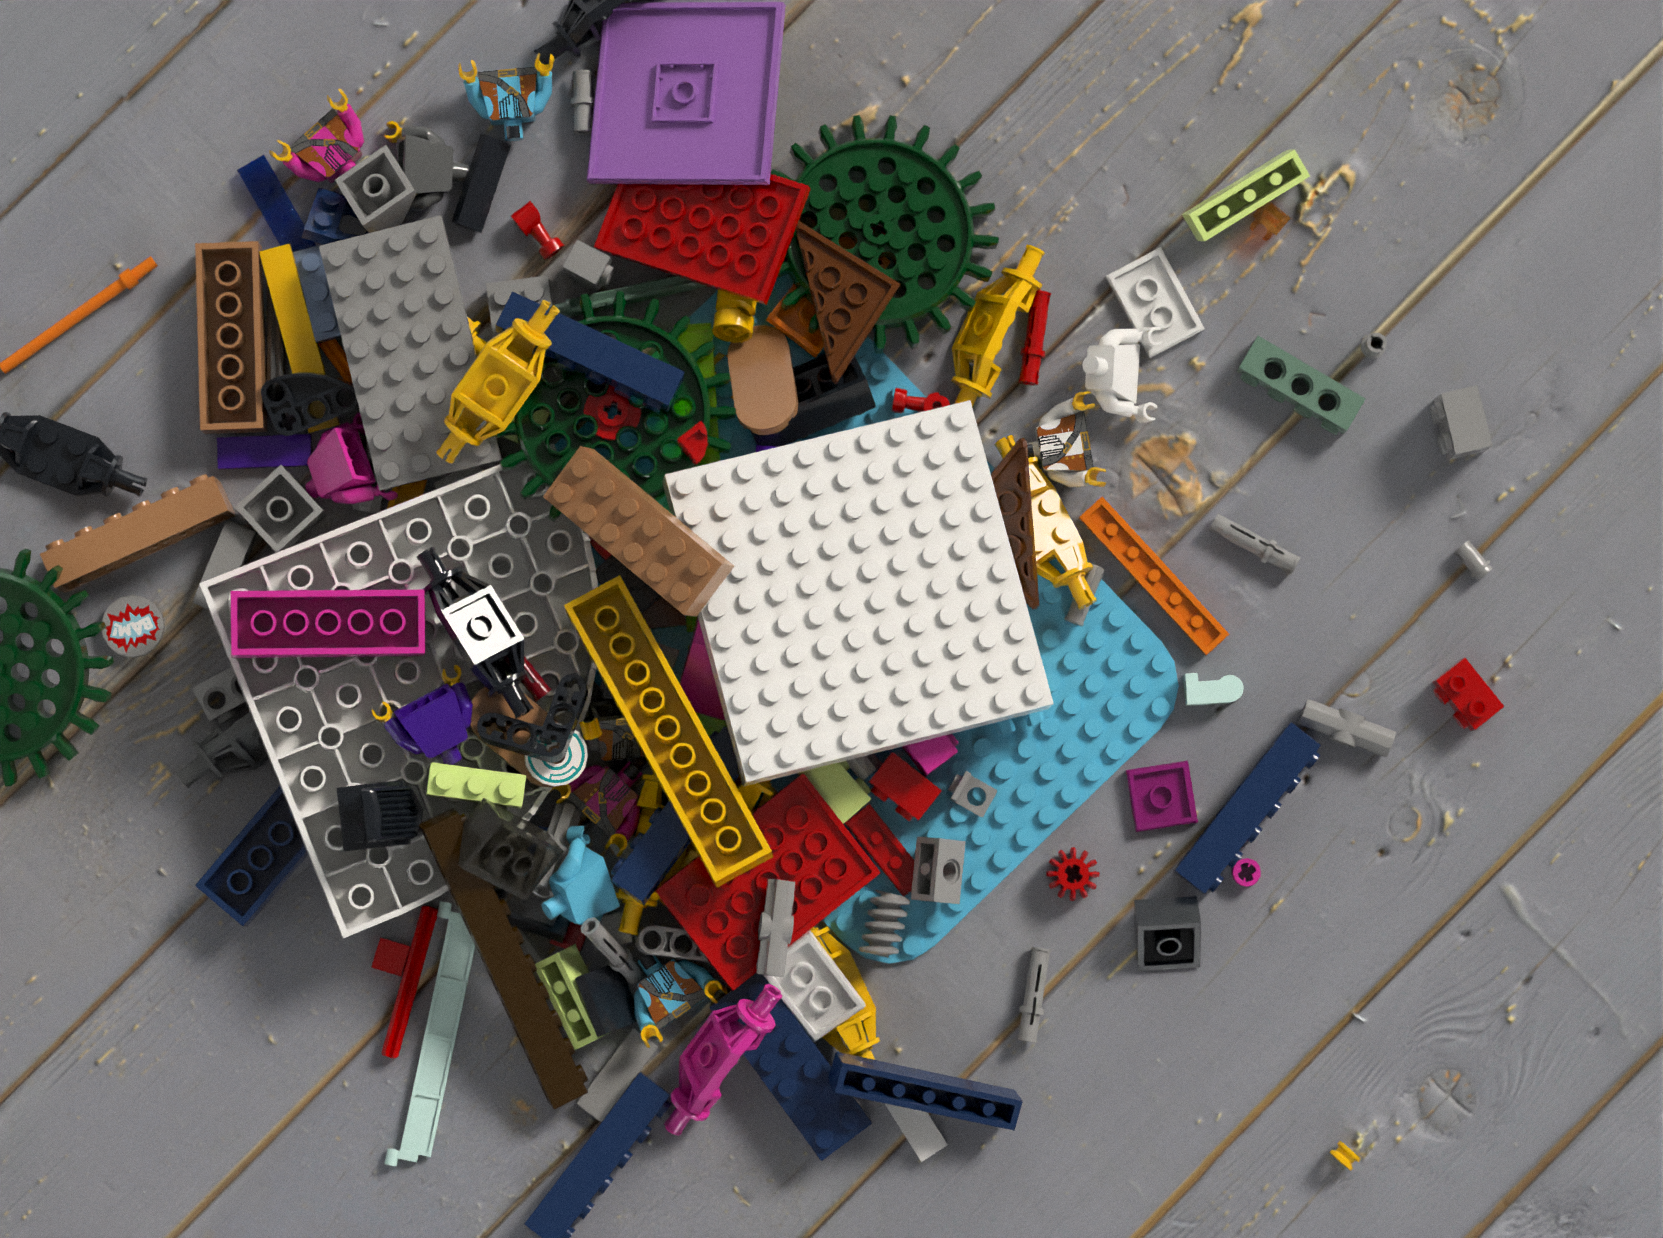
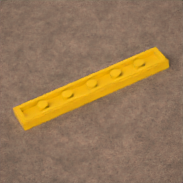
[259,244,340,433]

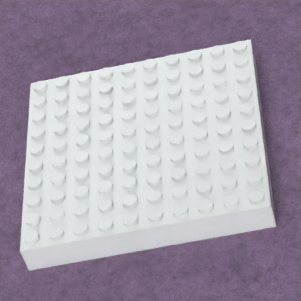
[662,400,1054,787]

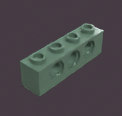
[1237,336,1366,435]

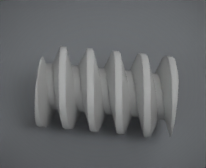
[859,889,911,958]

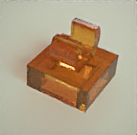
[1250,202,1291,241]

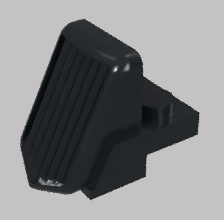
[337,781,424,852]

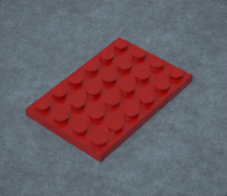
[594,174,811,305]
[655,773,881,991]

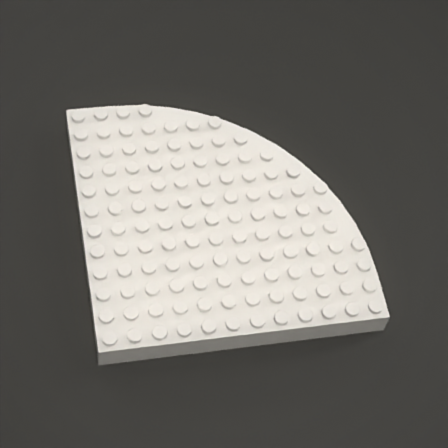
[199,443,598,939]

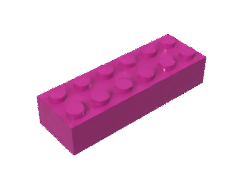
[231,589,425,658]

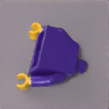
[372,665,473,765]

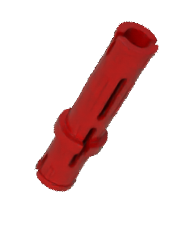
[1018,290,1051,386]

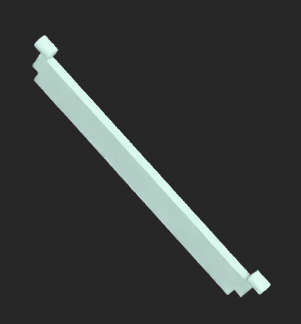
[384,901,475,1166]

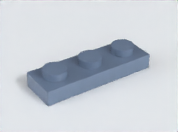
[293,244,341,343]

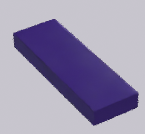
[217,434,312,470]

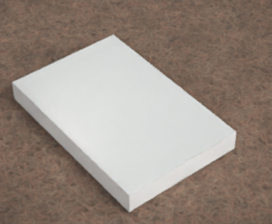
[1105,247,1205,359]
[764,930,866,1042]

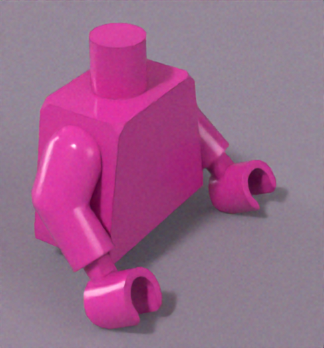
[305,412,398,504]

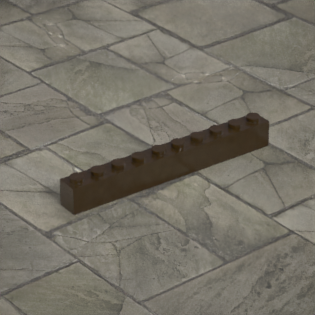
[419,808,588,1110]

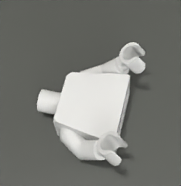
[1082,327,1162,423]

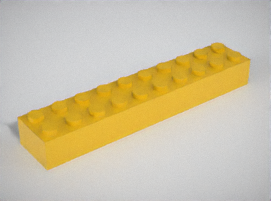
[564,575,773,887]

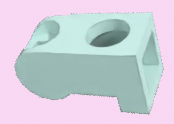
[1183,673,1244,706]

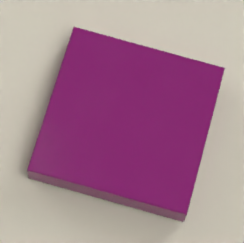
[1126,760,1198,832]

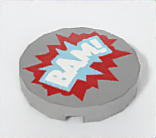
[102,595,165,658]

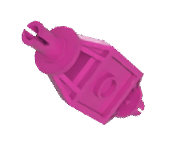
[664,984,782,1136]

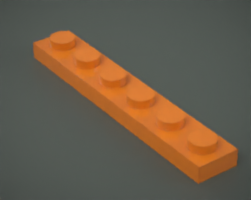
[1079,496,1229,656]

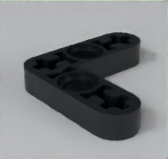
[477,674,588,763]

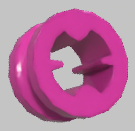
[1231,858,1261,887]

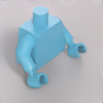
[541,826,620,925]

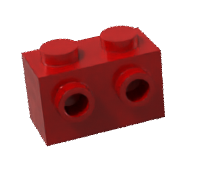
[1432,658,1505,731]
[869,752,942,822]

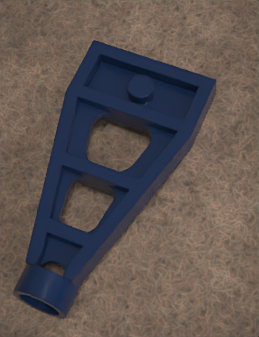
[302,187,402,244]

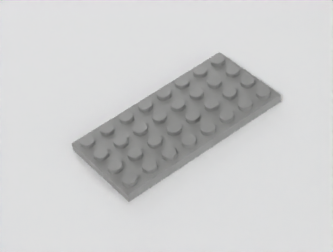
[319,215,503,491]

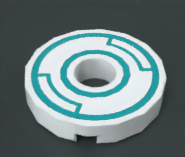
[524,723,588,787]

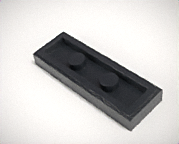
[452,134,511,233]

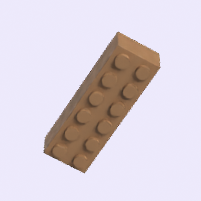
[195,241,267,434]
[543,446,734,617]
[40,474,236,593]

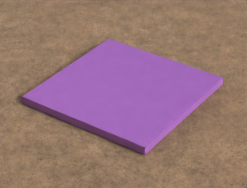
[587,2,786,185]

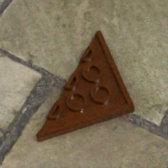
[795,221,900,384]
[991,438,1040,609]

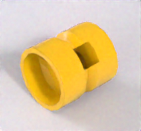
[712,289,757,343]

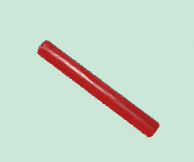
[381,905,438,1059]

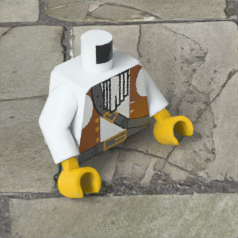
[1027,391,1106,487]

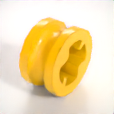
[1329,1140,1361,1171]

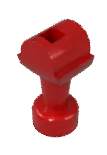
[510,201,565,261]
[891,388,950,414]

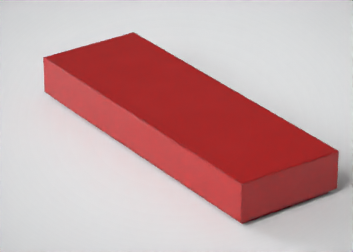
[845,804,915,896]

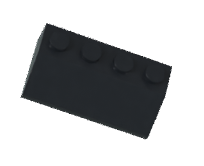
[749,354,876,447]

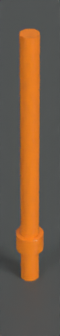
[0,256,158,374]

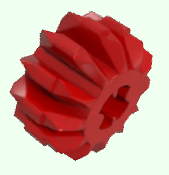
[1046,847,1100,901]

